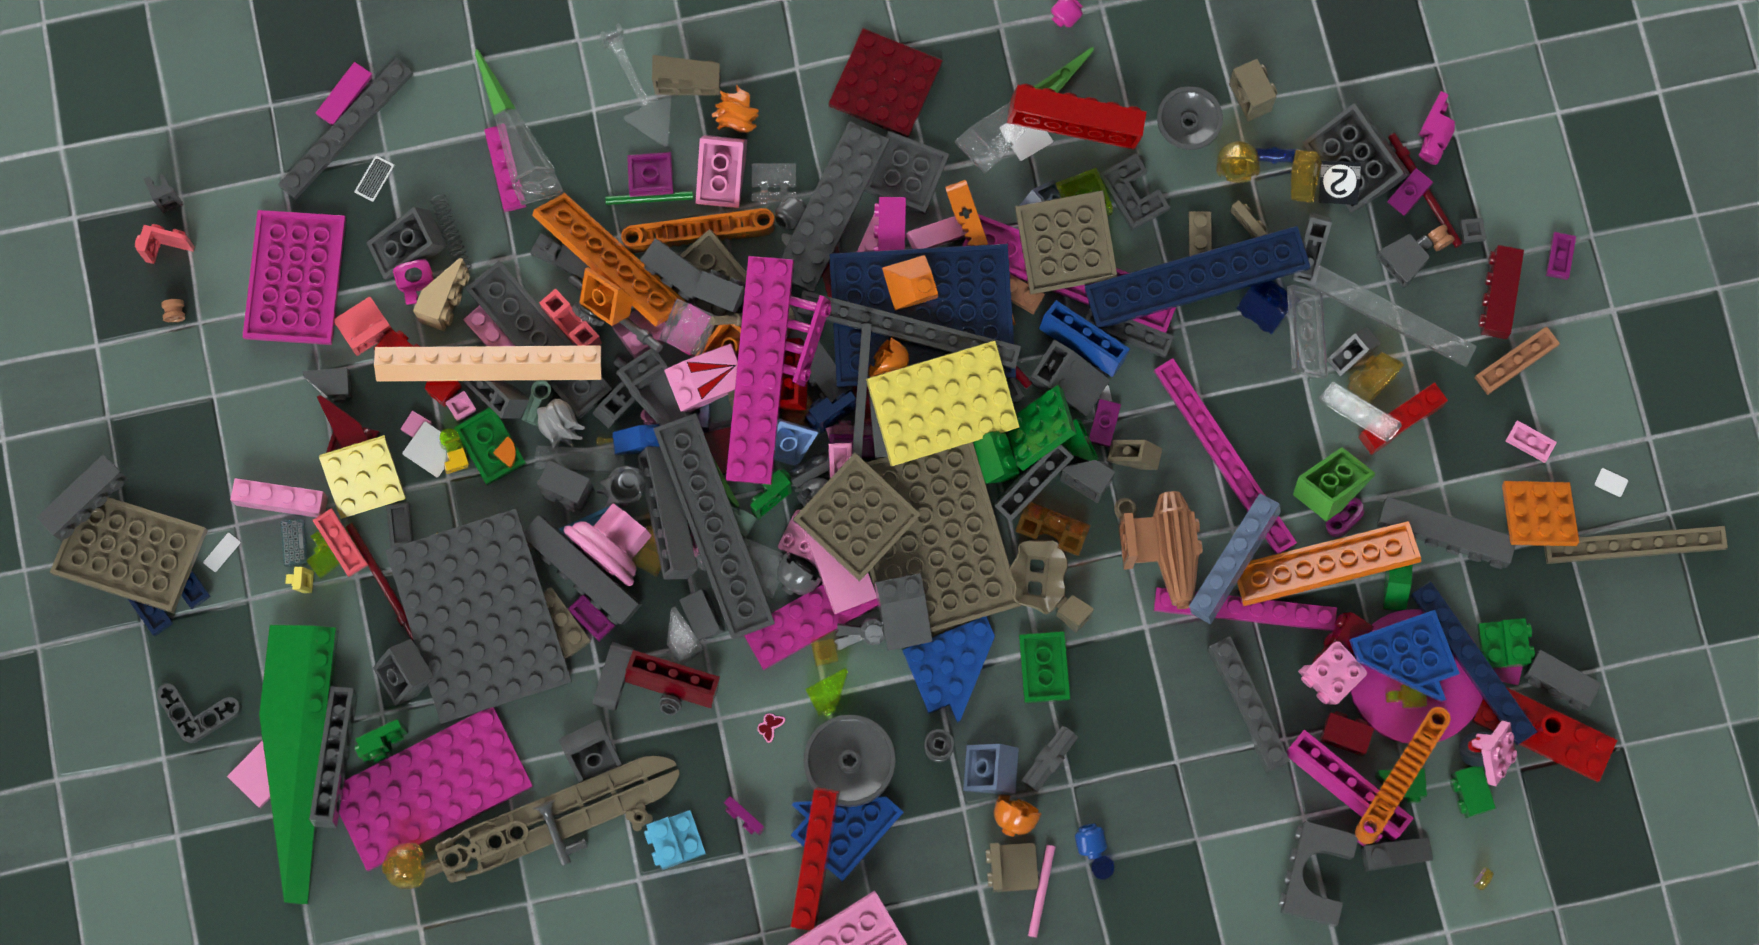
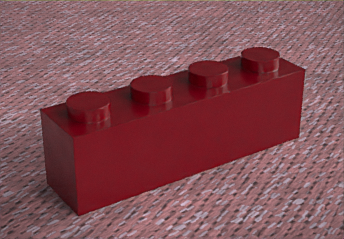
[1478,245,1524,339]
[624,650,720,709]

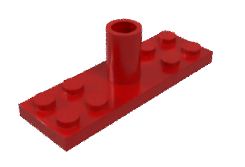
[1472,687,1617,782]

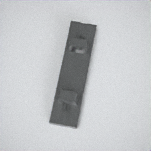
[530,233,591,280]

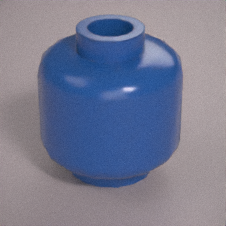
[1075,824,1107,859]

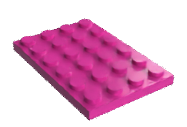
[242,210,346,345]

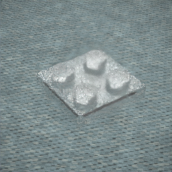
[659,299,716,356]

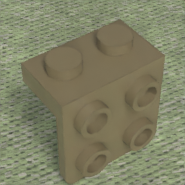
[985,843,1039,892]

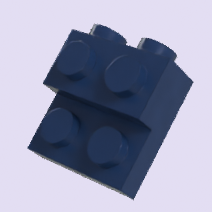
[805,392,856,434]

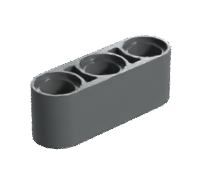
[593,642,635,711]

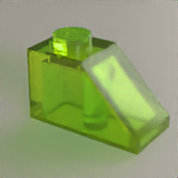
[805,668,848,717]

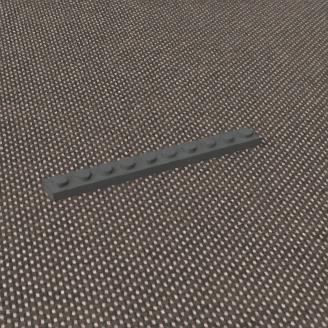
[797,291,1021,369]

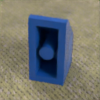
[612,424,660,455]

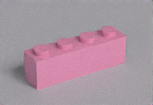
[230,478,328,518]

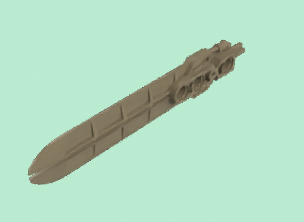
[418,756,679,883]

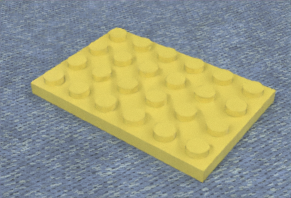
[866,341,1020,466]

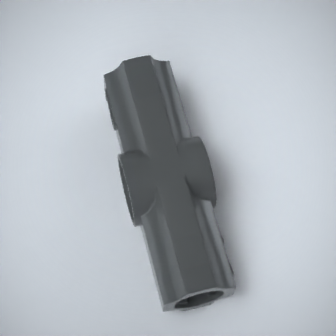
[1022,726,1078,793]

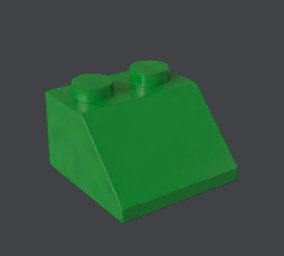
[973,431,1019,484]

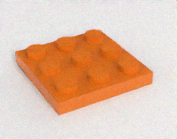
[1502,481,1579,546]

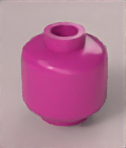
[1051,0,1083,28]

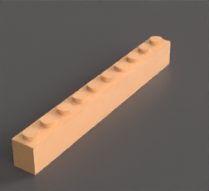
[374,346,602,381]

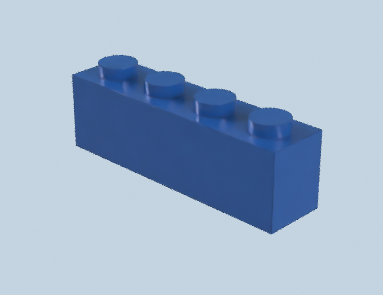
[1039,300,1130,377]

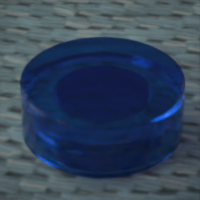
[1091,856,1115,880]

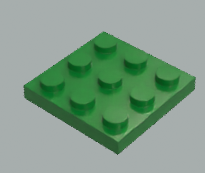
[1008,385,1076,471]

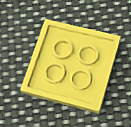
[319,435,406,519]

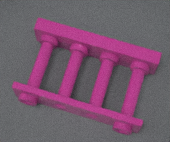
[783,290,832,387]

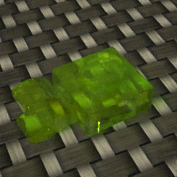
[1385,684,1427,708]

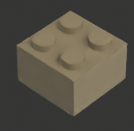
[1229,59,1277,121]

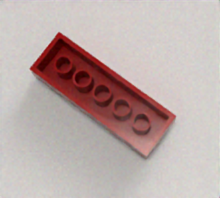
[1007,84,1147,150]

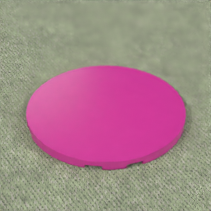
[1350,609,1483,744]

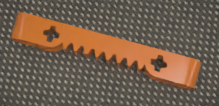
[945,180,1016,325]
[621,208,775,253]
[1355,707,1451,844]

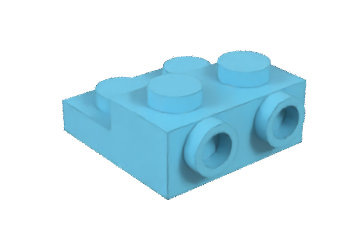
[644,810,706,870]

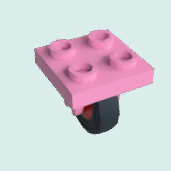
[1459,721,1517,786]

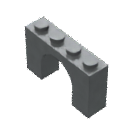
[1278,821,1358,927]

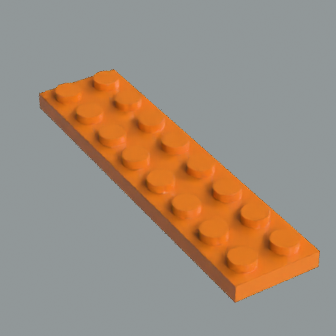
[532,193,688,327]
[1237,521,1421,606]

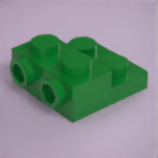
[750,469,792,520]
[1477,618,1535,669]
[354,719,408,762]

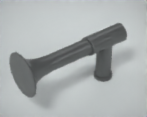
[533,800,587,865]

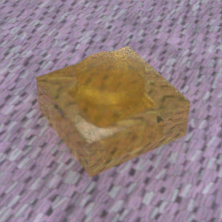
[811,638,838,667]

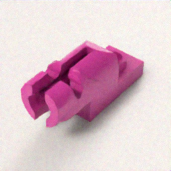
[1419,91,1455,165]

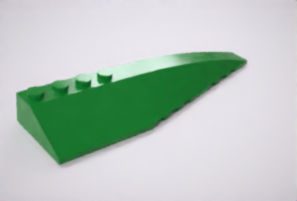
[259,625,339,905]

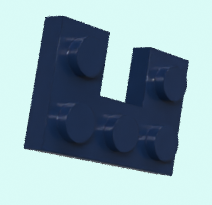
[128,570,211,636]

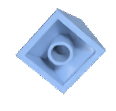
[774,419,818,466]

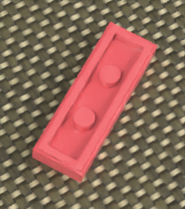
[312,508,368,577]

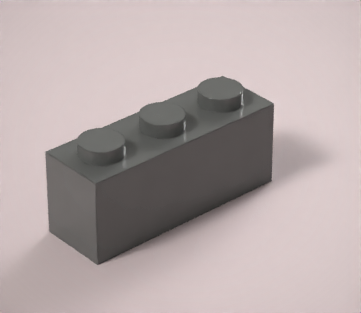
[640,238,702,301]
[1524,650,1602,711]

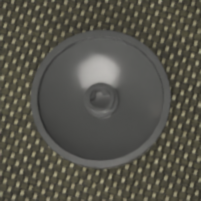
[804,715,896,807]

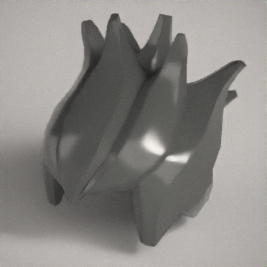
[597,466,646,507]

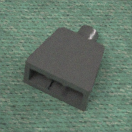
[1376,234,1433,288]

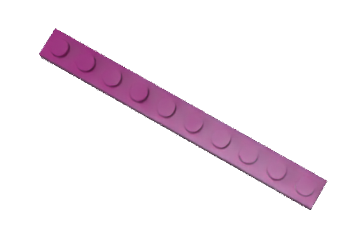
[1154,358,1297,554]

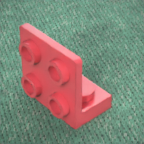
[334,297,392,356]

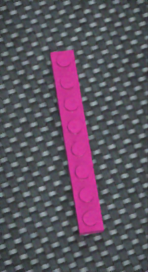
[1154,587,1337,631]

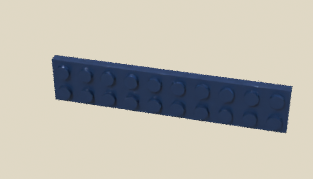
[1084,226,1311,329]

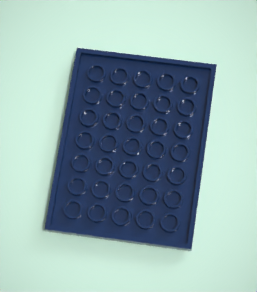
[829,244,1016,388]

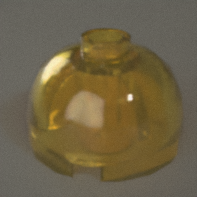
[1216,141,1260,183]
[382,843,425,889]

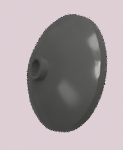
[1157,86,1223,150]

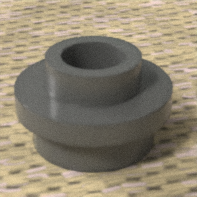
[659,695,682,715]

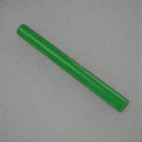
[605,191,694,205]

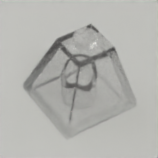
[667,606,703,665]

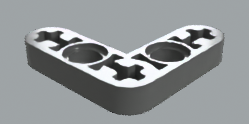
[157,684,242,743]

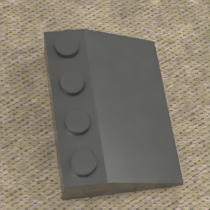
[1302,103,1410,213]

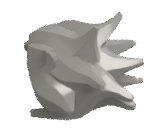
[537,399,585,450]

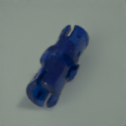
[1252,147,1297,164]

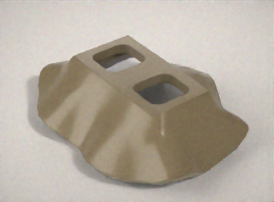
[1009,540,1068,614]

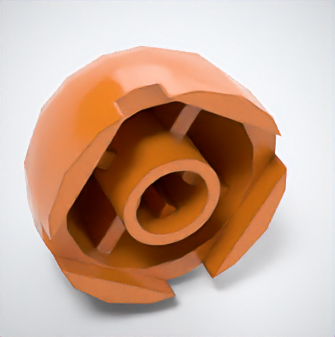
[868,338,909,377]
[994,794,1041,837]

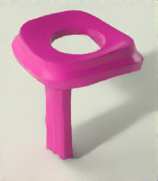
[393,259,434,305]

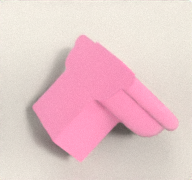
[564,503,652,586]

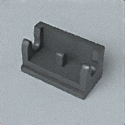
[144,174,183,213]
[680,589,725,641]

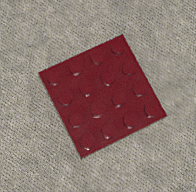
[828,28,943,139]

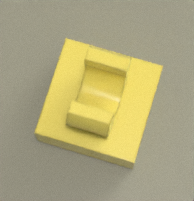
[285,567,314,593]

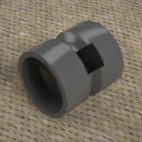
[924,729,954,763]

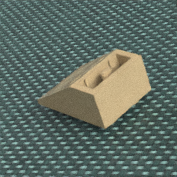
[413,258,470,332]

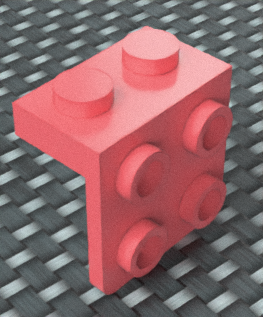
[135,224,195,264]

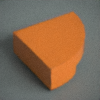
[493,437,516,469]

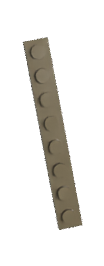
[1544,526,1728,564]

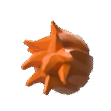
[712,85,759,133]

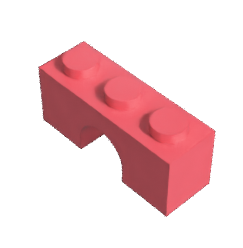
[539,289,602,346]

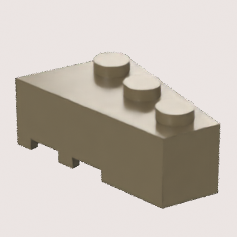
[652,55,721,95]

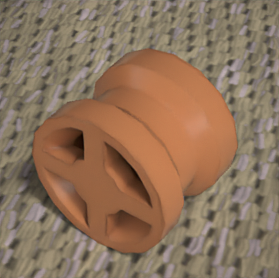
[1427,224,1455,251]
[162,299,185,322]

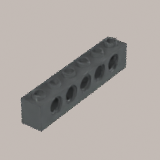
[309,686,358,829]

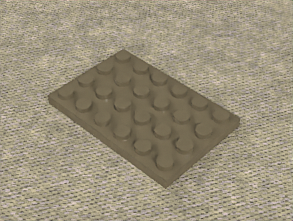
[50,497,208,613]

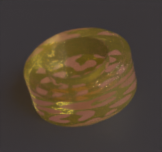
[1473,867,1494,891]

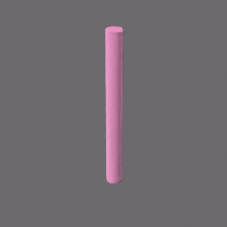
[1028,845,1055,938]

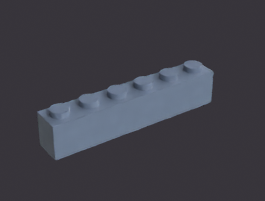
[1189,493,1281,625]

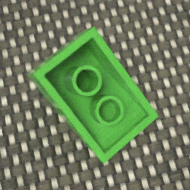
[1293,447,1376,521]

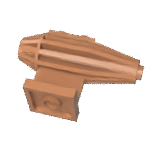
[1119,491,1202,609]

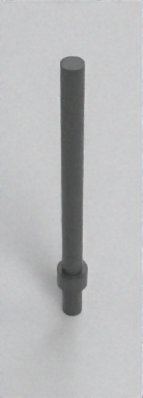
[568,275,663,352]

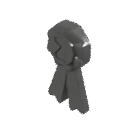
[834,617,885,650]

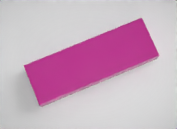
[316,62,373,126]

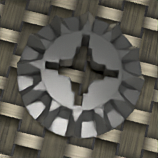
[572,303,605,326]

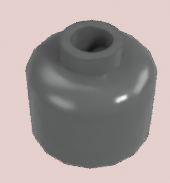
[775,197,807,230]

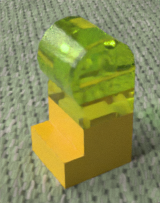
[439,428,469,474]

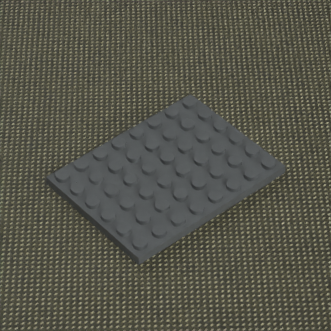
[385,508,572,724]

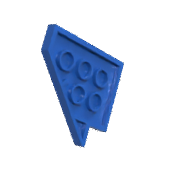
[1349,610,1460,702]
[902,616,995,723]
[791,797,904,882]

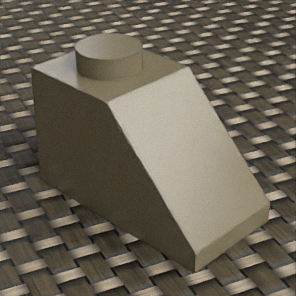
[1107,440,1162,470]
[1056,595,1094,633]

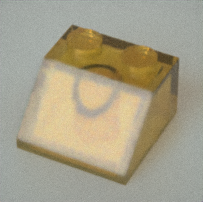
[1347,352,1404,406]

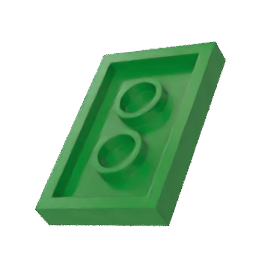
[454,407,526,486]
[1019,631,1070,703]

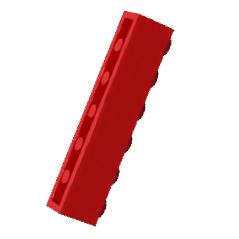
[791,787,840,931]

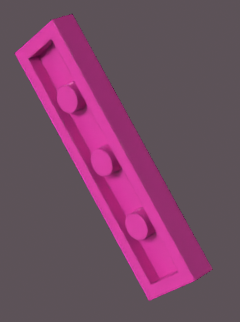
[484,124,526,212]

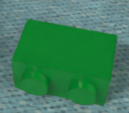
[1450,766,1496,818]

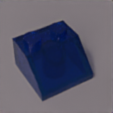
[1236,280,1299,335]

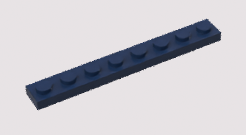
[1411,582,1537,746]

